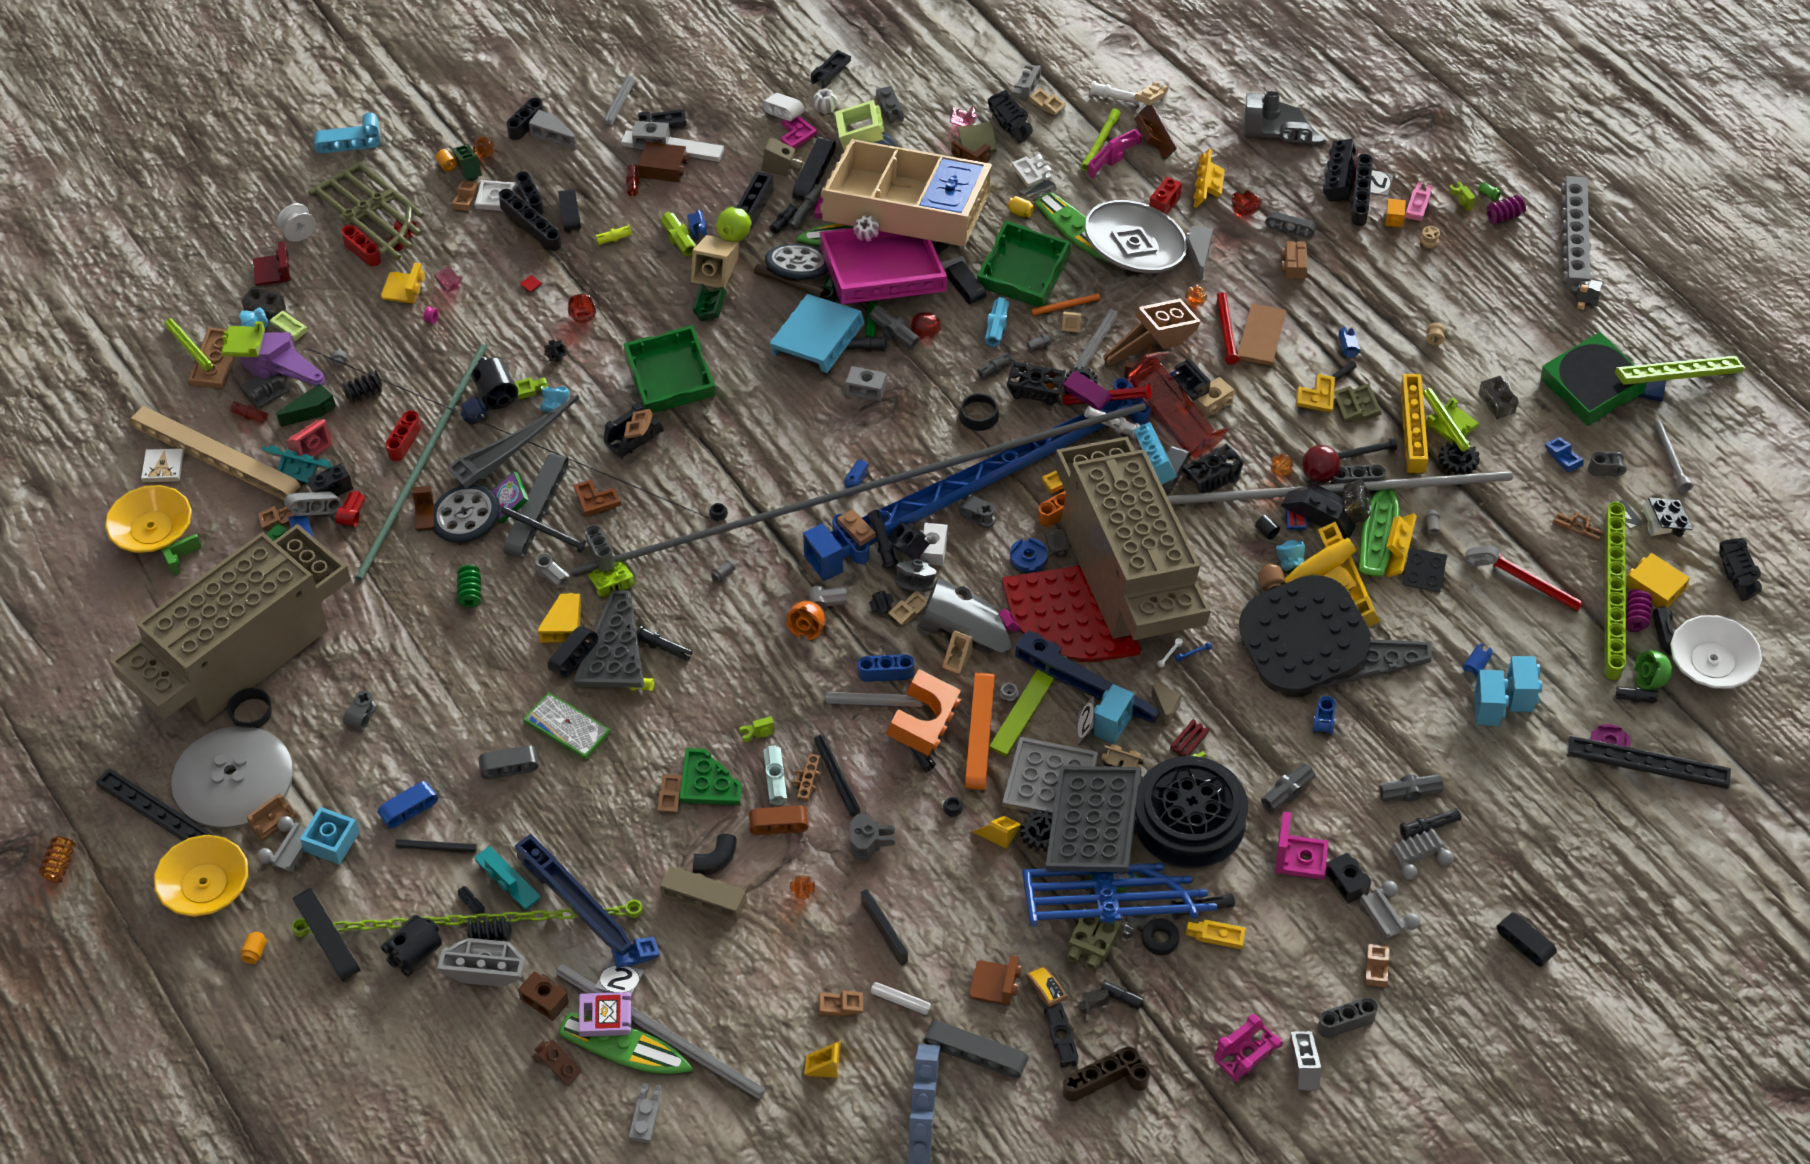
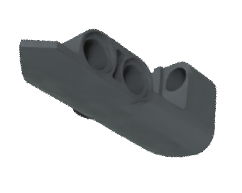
[917,578,1012,654]

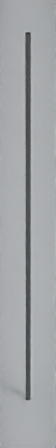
[571,403,1146,576]

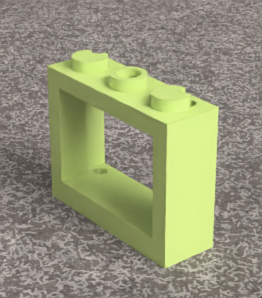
[835,100,885,151]

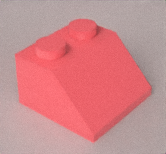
[286,419,332,457]

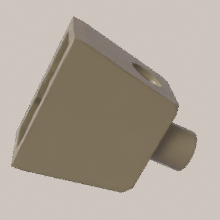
[761,137,803,176]

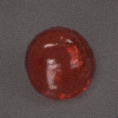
[1231,190,1262,217]
[568,294,596,323]
[911,312,941,340]

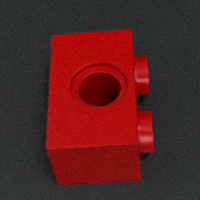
[1149,177,1182,215]

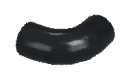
[693,834,737,874]

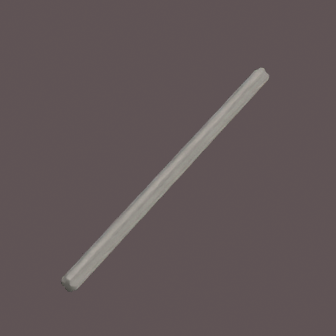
[556,964,765,1099]

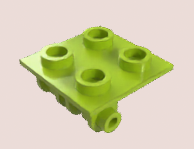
[587,562,635,598]

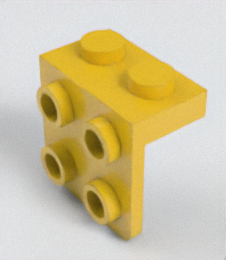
[381,263,425,304]

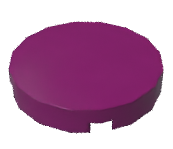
[1590,724,1631,747]

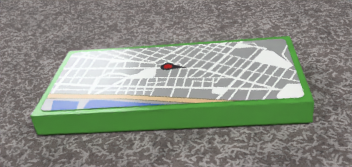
[524,692,611,760]

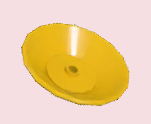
[105,485,192,553]
[154,835,248,917]

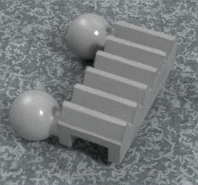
[257,816,306,872]
[1390,828,1454,880]
[1360,881,1420,939]

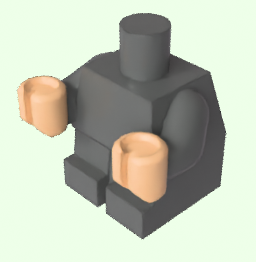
[1570,280,1602,310]

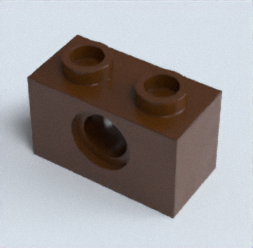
[518,971,569,1021]

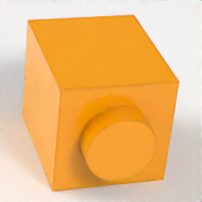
[1385,199,1406,227]

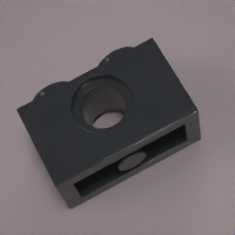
[308,463,353,496]
[1325,852,1371,904]

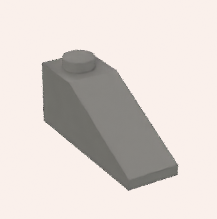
[529,110,577,149]
[1186,226,1213,279]
[1291,1031,1321,1091]

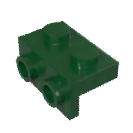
[692,284,727,321]

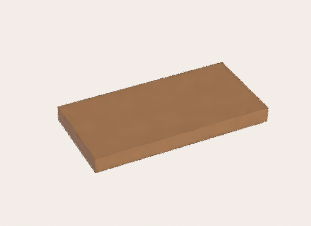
[1238,303,1287,366]
[188,327,236,389]

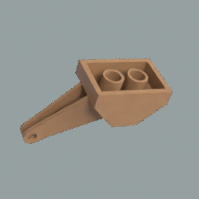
[1103,299,1201,366]

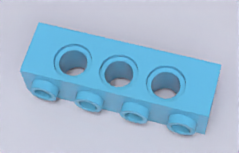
[1134,422,1177,485]

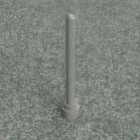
[1655,421,1693,493]

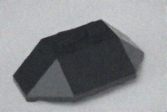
[1281,483,1356,539]

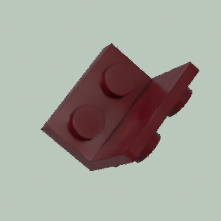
[253,241,291,286]

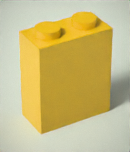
[1626,553,1690,608]

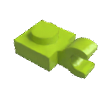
[1449,182,1475,211]
[515,377,548,400]
[739,716,775,743]

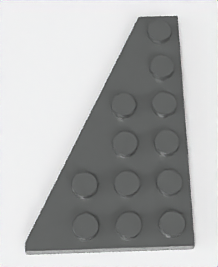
[573,590,644,688]

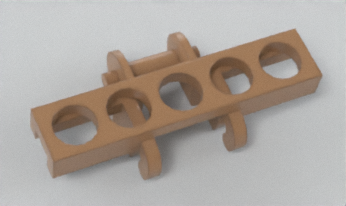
[1553,511,1604,542]
[792,754,821,802]

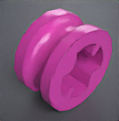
[423,306,439,324]

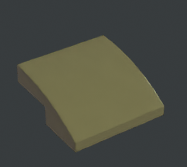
[958,122,997,153]
[1334,383,1382,421]

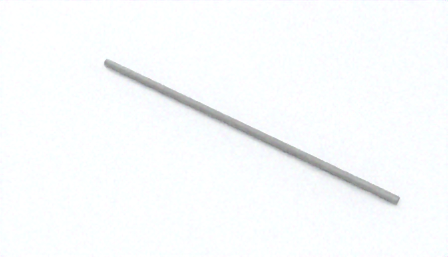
[1167,471,1513,505]

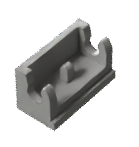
[1012,64,1041,100]

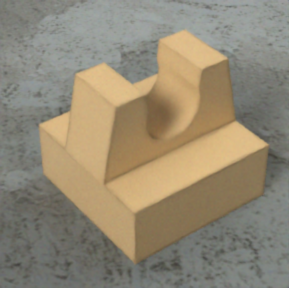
[1062,312,1082,333]

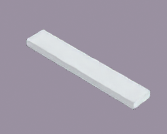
[621,130,724,162]

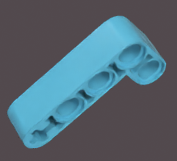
[314,113,380,153]

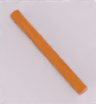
[1031,293,1100,316]

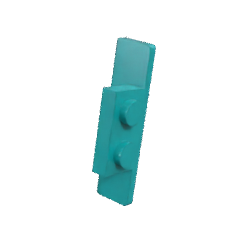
[261,445,333,484]
[474,846,541,910]

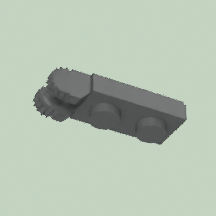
[876,86,904,123]

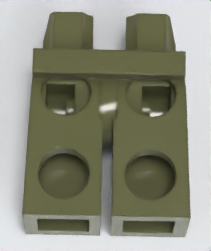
[1067,908,1122,971]

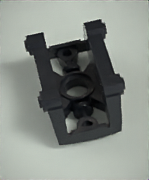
[987,89,1033,144]
[1007,360,1066,406]
[604,403,664,459]
[1182,443,1243,493]
[1718,538,1762,601]

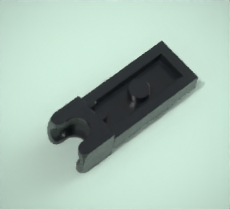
[811,50,851,89]
[638,109,687,128]

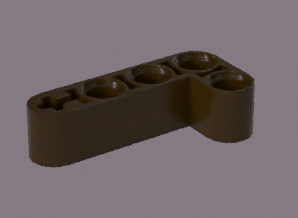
[1063,1046,1150,1102]

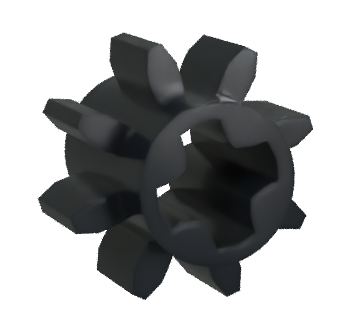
[544,340,566,362]
[869,590,894,614]

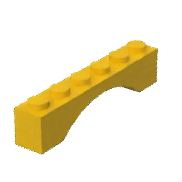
[1318,522,1380,627]

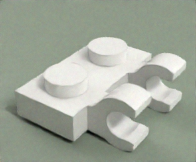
[1012,155,1052,189]

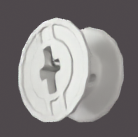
[277,203,316,242]

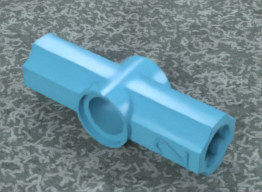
[985,297,1009,347]

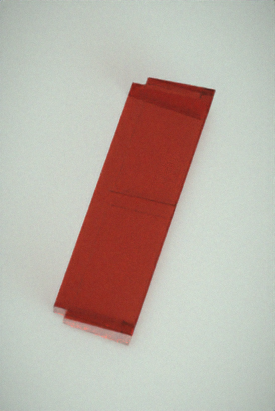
[1128,351,1230,457]

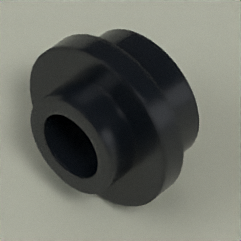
[709,503,728,521]

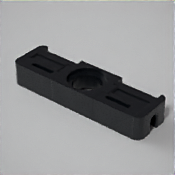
[1044,1003,1079,1068]

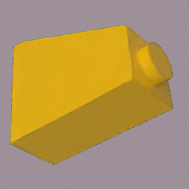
[538,593,582,643]

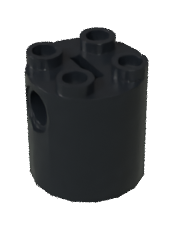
[471,357,518,409]
[380,915,442,977]

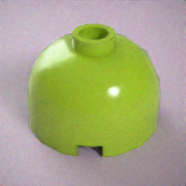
[716,207,751,242]

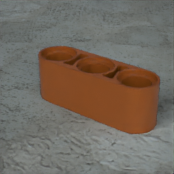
[749,805,809,835]

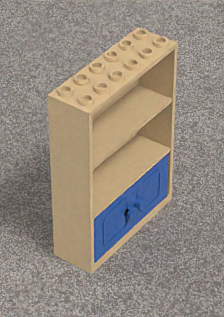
[820,139,992,246]

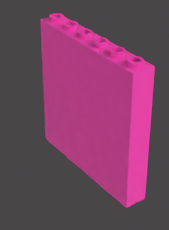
[819,228,947,304]

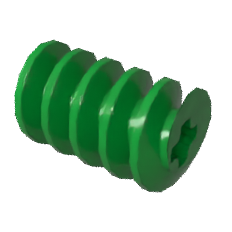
[457,565,481,608]

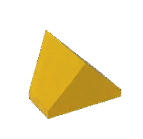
[972,816,1021,849]
[804,1040,841,1078]

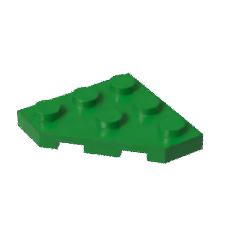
[679,748,742,805]

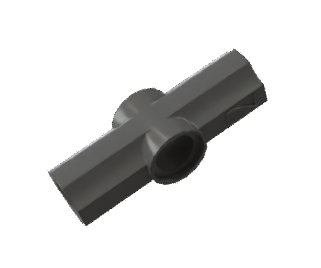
[869,305,920,349]
[1261,764,1315,812]
[1379,774,1443,802]

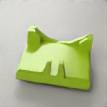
[221,321,265,357]
[1426,397,1479,444]

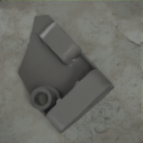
[1244,91,1326,144]

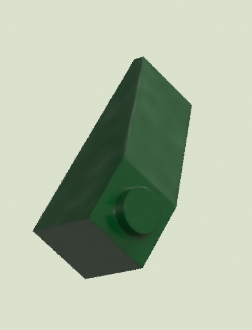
[452,144,482,181]
[276,383,336,427]

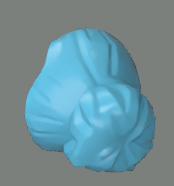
[239,307,269,328]
[540,386,570,413]
[1276,540,1305,572]

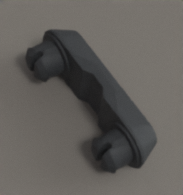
[1653,606,1674,655]

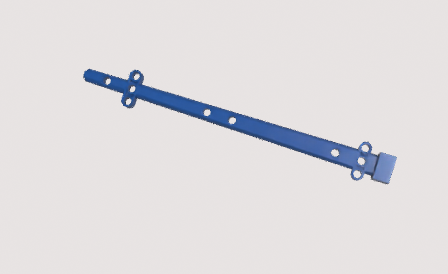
[803,369,1180,581]

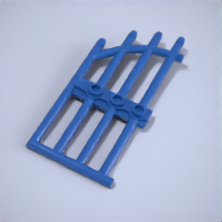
[1022,863,1217,927]

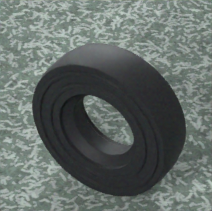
[1142,918,1180,955]

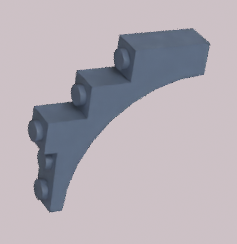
[908,1044,940,1164]

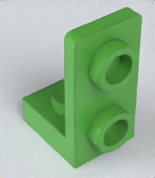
[161,534,201,576]

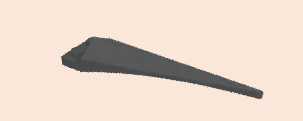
[447,395,579,489]

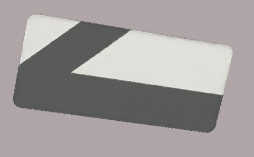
[1618,499,1642,528]

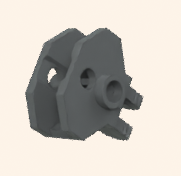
[895,559,936,592]
[850,814,896,860]

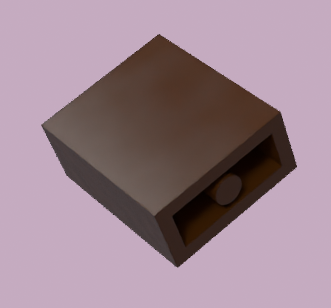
[638,142,689,183]

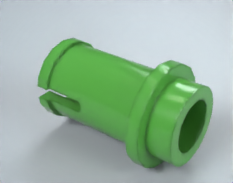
[1478,182,1501,200]

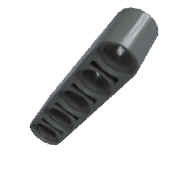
[923,1020,1029,1078]

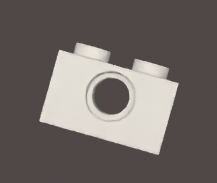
[920,523,948,566]

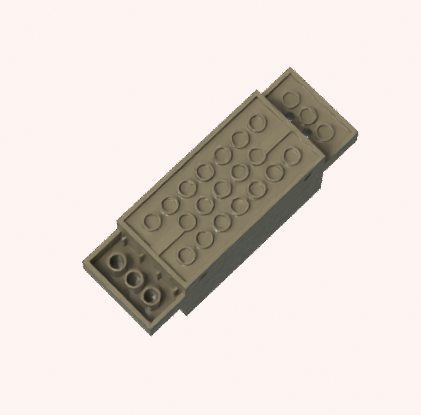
[1054,436,1211,640]
[109,524,351,723]

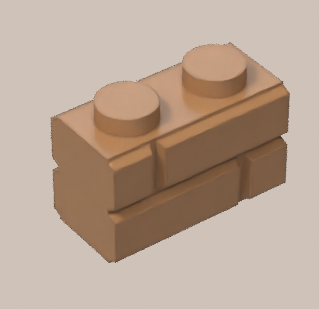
[1281,241,1308,280]

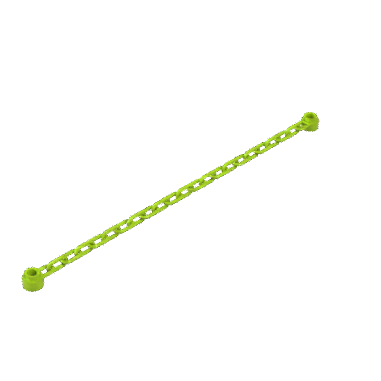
[292,900,643,937]

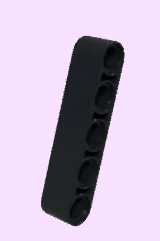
[792,137,836,201]
[1351,154,1373,226]
[498,189,561,251]
[292,887,361,982]

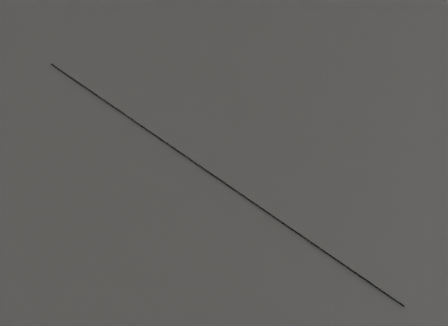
[308,349,709,518]

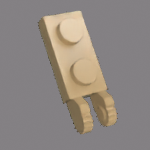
[1134,81,1169,105]

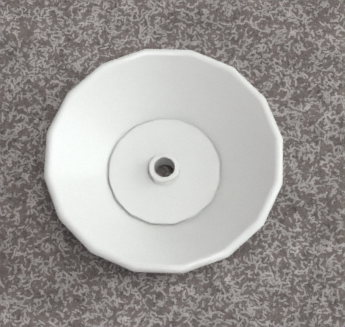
[1670,615,1762,689]

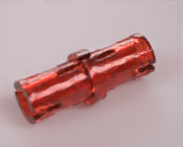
[626,164,639,196]
[230,401,268,424]

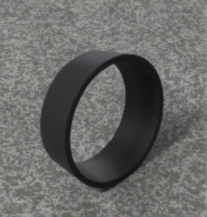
[959,393,999,431]
[227,688,272,728]

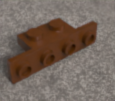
[1134,104,1177,159]

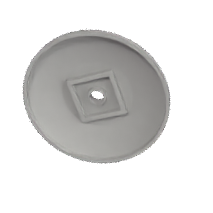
[1084,200,1187,273]
[171,726,293,829]

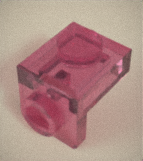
[950,106,977,126]
[434,265,463,293]

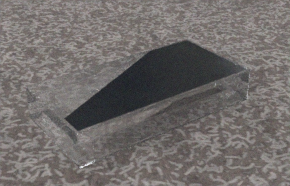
[1018,180,1057,201]

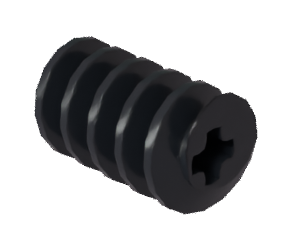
[341,370,382,403]
[467,916,512,942]

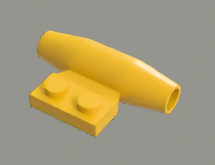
[1285,538,1357,592]

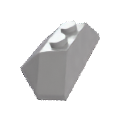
[437,938,525,987]

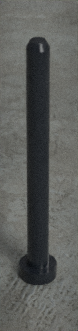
[1337,437,1397,459]
[500,507,587,553]

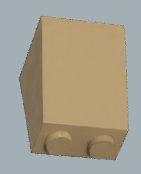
[691,235,739,289]

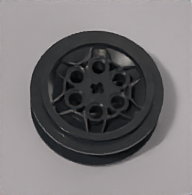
[1136,756,1248,868]

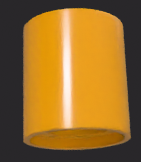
[435,149,457,172]

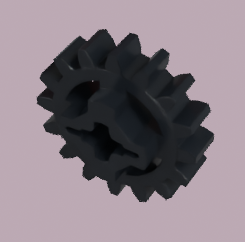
[1438,440,1480,475]
[1020,810,1053,852]

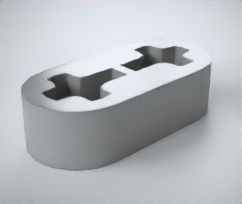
[1464,545,1500,566]

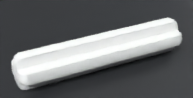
[871,982,931,1015]

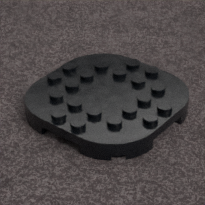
[1239,575,1371,696]

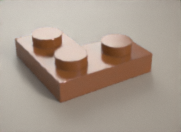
[574,480,621,517]

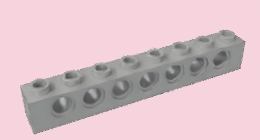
[1561,176,1591,290]

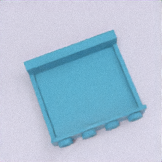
[770,294,864,373]

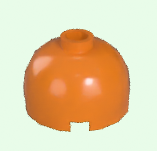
[786,601,826,640]

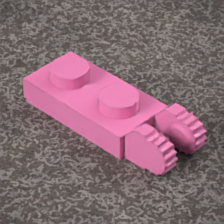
[1405,182,1432,222]

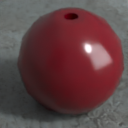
[1302,445,1341,483]

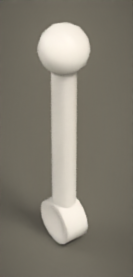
[1157,638,1183,668]

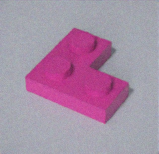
[780,116,817,149]

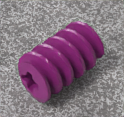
[1486,195,1526,225]
[1626,589,1652,632]

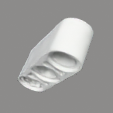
[762,93,805,121]

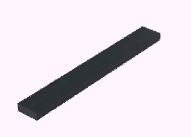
[1566,735,1731,789]
[95,768,214,841]

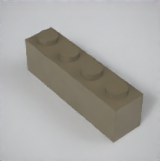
[660,866,747,921]

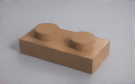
[837,509,876,546]

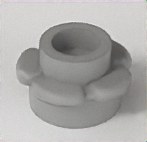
[330,350,348,366]
[1000,683,1019,701]

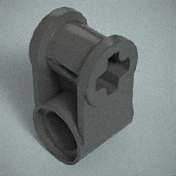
[1588,451,1627,476]
[959,495,995,528]
[343,691,376,730]

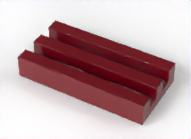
[1170,719,1209,756]

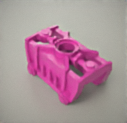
[1214,1014,1283,1082]

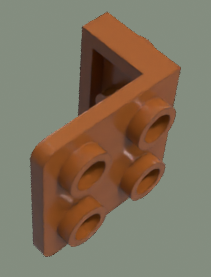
[969,955,1022,1006]

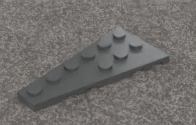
[1314,639,1432,689]

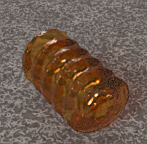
[38,836,76,883]

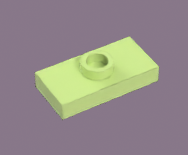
[269,310,308,342]

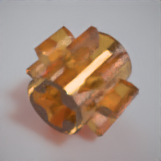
[473,136,494,158]
[1185,285,1207,308]
[1270,454,1294,477]
[790,875,815,898]

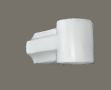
[1642,500,1672,536]

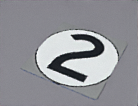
[1370,170,1393,196]
[1077,696,1094,744]
[595,962,644,995]

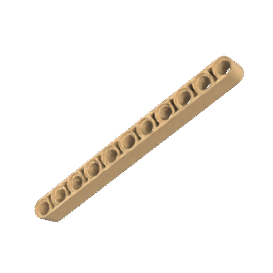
[129,406,300,500]

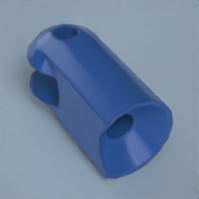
[687,210,707,240]
[1338,327,1360,358]
[844,460,869,489]
[1462,643,1493,677]

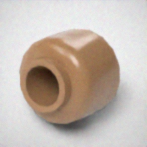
[1258,563,1285,591]

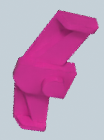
[1088,129,1141,178]

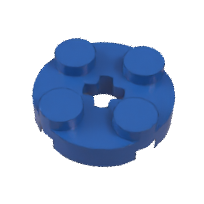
[1010,538,1048,574]

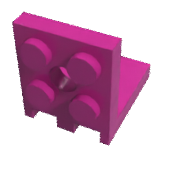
[1274,812,1329,880]

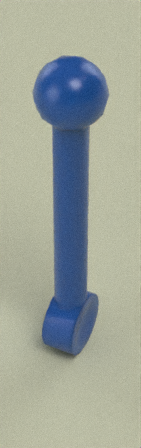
[1175,642,1212,662]

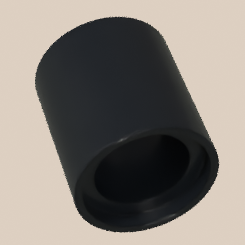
[1255,515,1280,540]

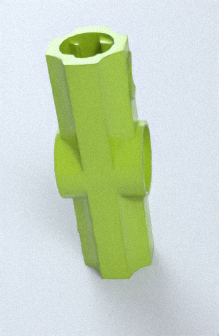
[660,212,696,257]

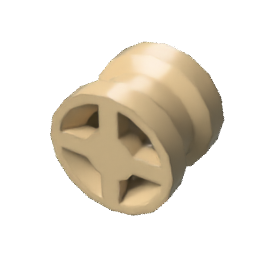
[1421,226,1440,248]
[1426,323,1445,345]

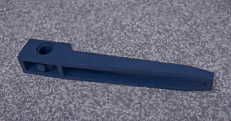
[1015,630,1159,723]
[515,834,633,956]

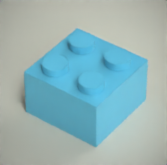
[1506,656,1542,712]
[1474,670,1509,726]
[1093,684,1134,745]
[300,807,360,865]

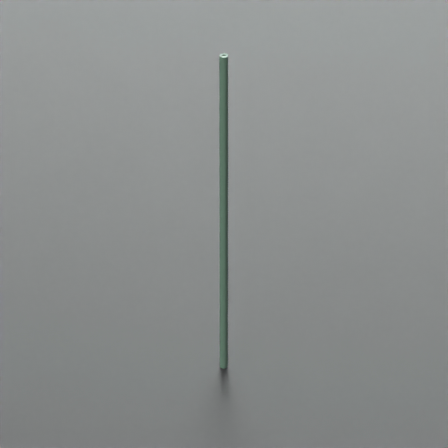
[355,344,487,581]

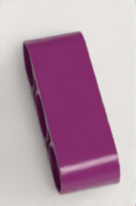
[1062,371,1112,411]

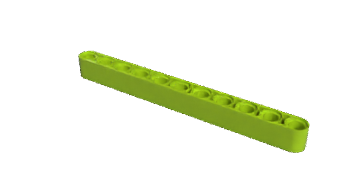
[1604,502,1626,680]

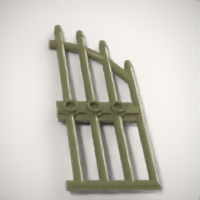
[308,161,424,260]

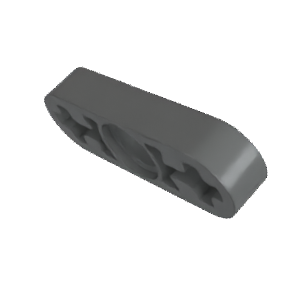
[1265,212,1316,238]

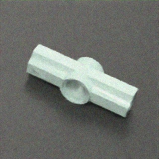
[763,745,787,806]

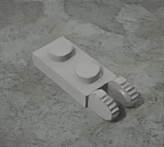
[629,1083,662,1144]

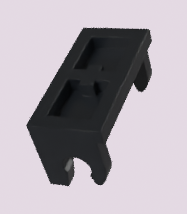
[1171,358,1211,401]

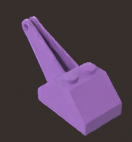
[240,332,325,386]

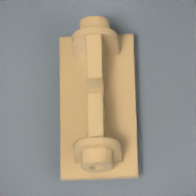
[1101,744,1145,768]

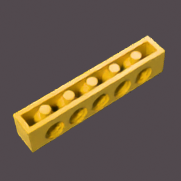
[1400,374,1428,473]

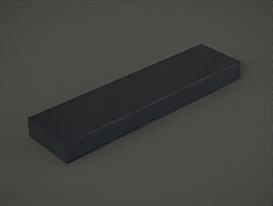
[861,889,908,966]

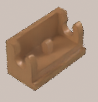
[247,793,295,841]

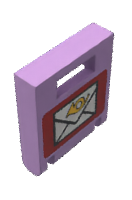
[579,992,631,1037]

